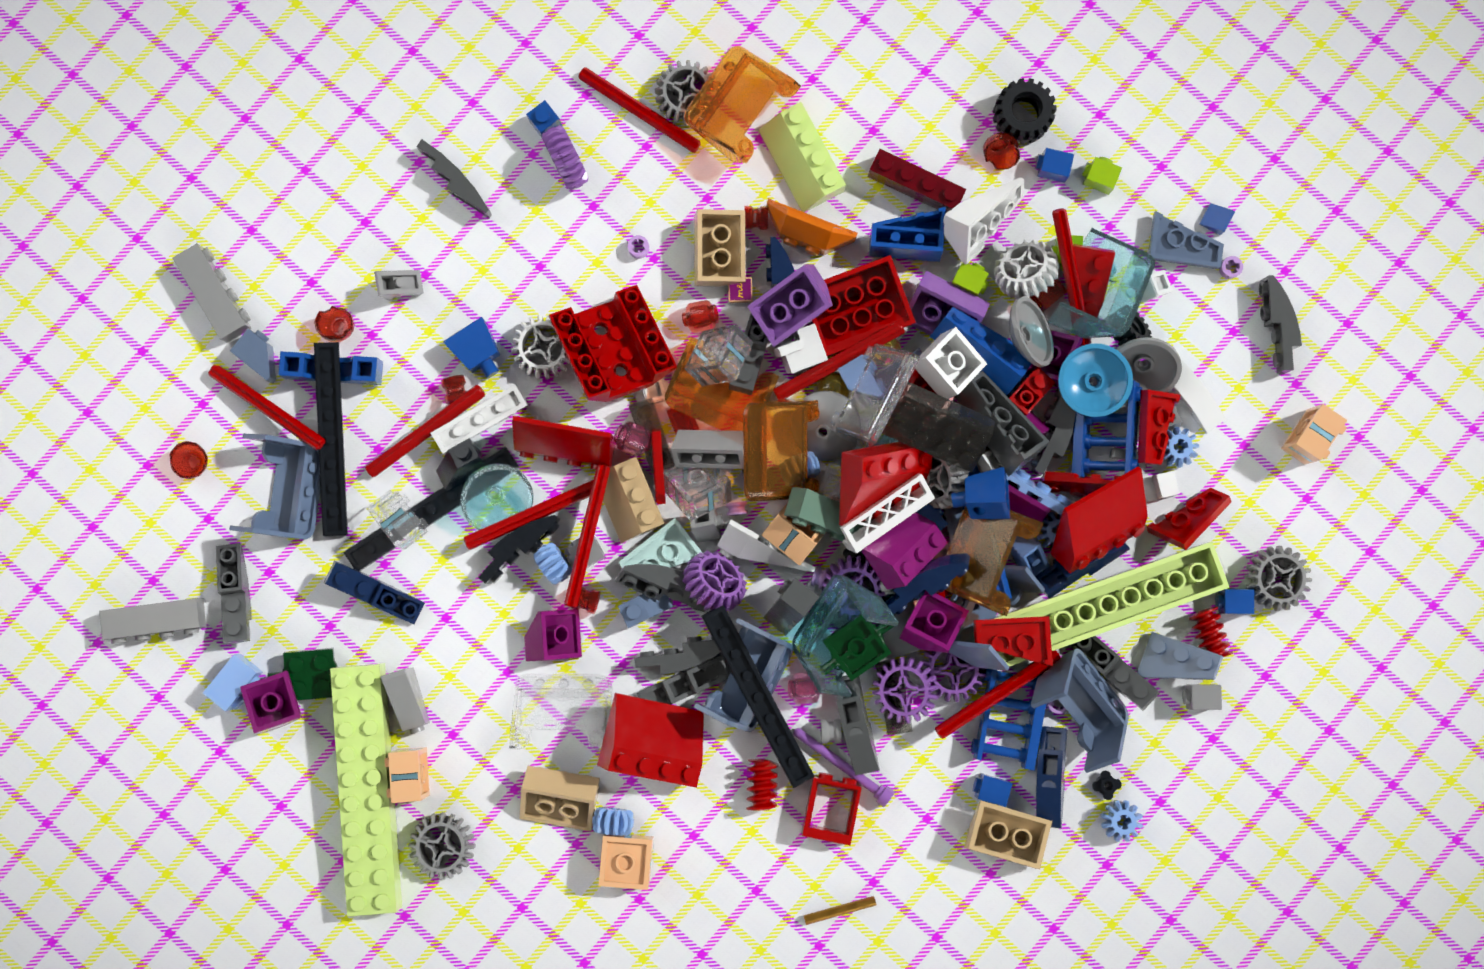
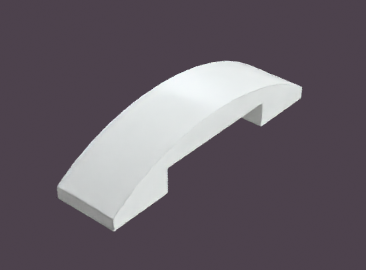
[1173,358,1226,434]

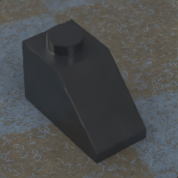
[436,438,488,492]

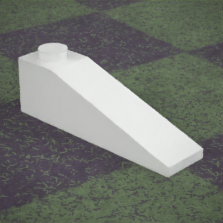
[943,177,1024,264]
[717,520,816,572]

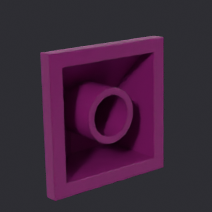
[899,591,969,653]
[524,609,582,661]
[240,671,302,734]

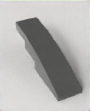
[416,139,492,219]
[637,655,731,704]

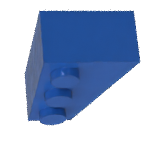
[868,207,946,262]

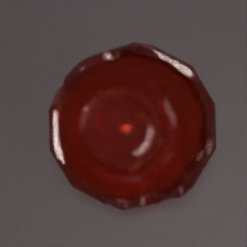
[982,132,1020,170]
[314,306,355,342]
[169,441,208,479]

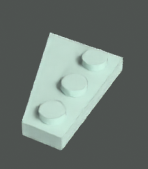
[618,518,703,568]

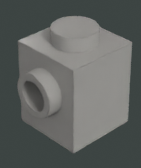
[689,504,724,542]
[567,536,606,568]
[1182,684,1222,710]

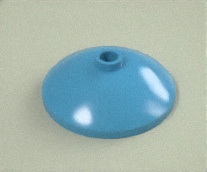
[1058,343,1133,417]

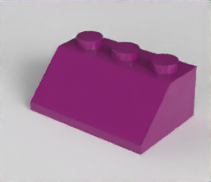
[861,512,948,590]

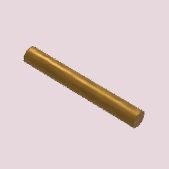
[803,896,877,925]

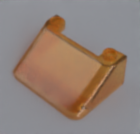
[684,46,801,163]
[665,336,781,437]
[743,399,820,501]
[945,506,1043,616]

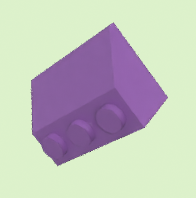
[747,264,833,347]
[909,271,990,335]

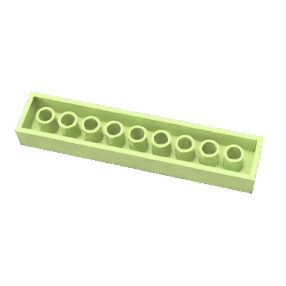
[993,541,1229,666]
[330,663,402,916]

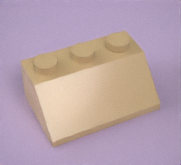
[694,209,746,287]
[593,457,665,544]
[519,766,600,831]
[964,800,1052,870]

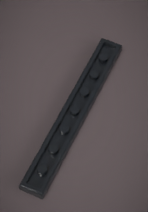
[314,342,348,536]
[343,446,519,571]
[701,605,815,788]

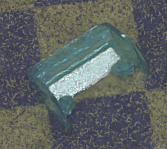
[1048,228,1155,339]
[792,575,899,697]

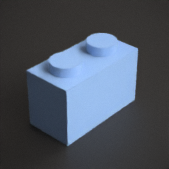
[203,654,263,711]

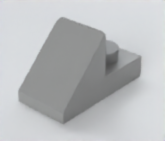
[374,270,424,301]

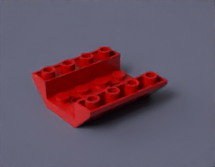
[549,285,677,402]

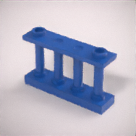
[1072,380,1143,478]
[971,669,1046,771]

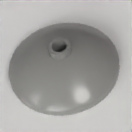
[1009,296,1054,367]
[1116,337,1182,392]
[790,391,862,461]

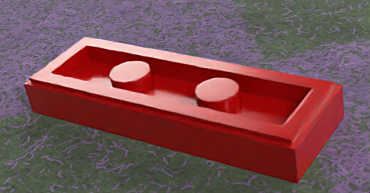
[651,429,666,504]

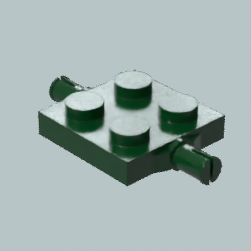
[820,612,894,681]
[267,648,352,701]

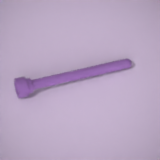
[793,728,895,807]

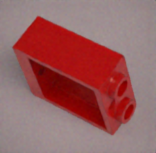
[801,772,862,846]

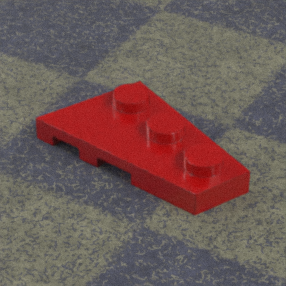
[1073,244,1115,322]
[1138,389,1181,465]
[1040,471,1120,497]
[1146,488,1231,550]
[973,616,1053,667]

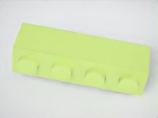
[758,102,846,212]

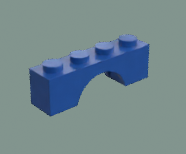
[279,351,383,385]

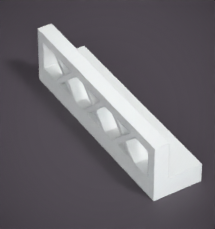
[431,384,529,454]
[840,473,935,553]

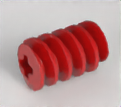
[1189,606,1233,657]
[746,759,778,811]

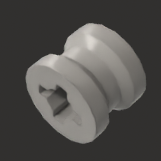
[821,719,842,744]

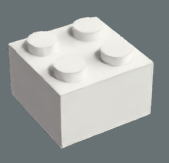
[912,327,987,401]

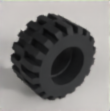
[993,78,1057,144]

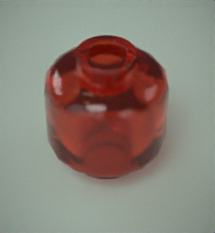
[682,300,719,333]

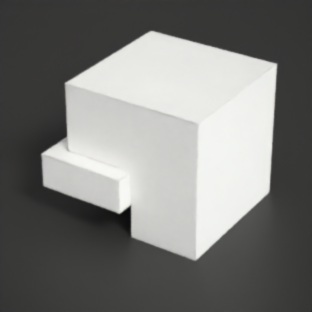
[772,323,828,374]

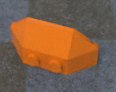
[766,198,858,256]

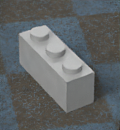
[671,430,752,469]

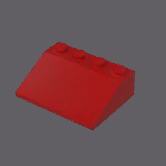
[810,255,916,356]
[512,416,616,470]
[839,439,933,526]
[1051,466,1148,573]
[597,693,704,788]

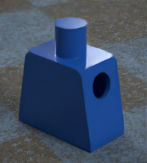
[443,317,500,379]
[951,467,1010,519]

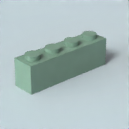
[784,487,873,542]

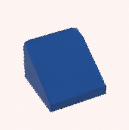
[1199,203,1235,235]

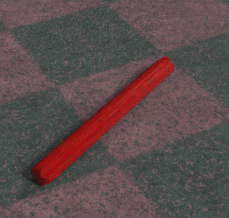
[579,67,701,153]
[1052,208,1091,347]
[774,321,905,401]
[208,365,325,450]
[365,385,485,477]
[564,465,610,608]
[464,480,594,550]
[935,650,1061,739]

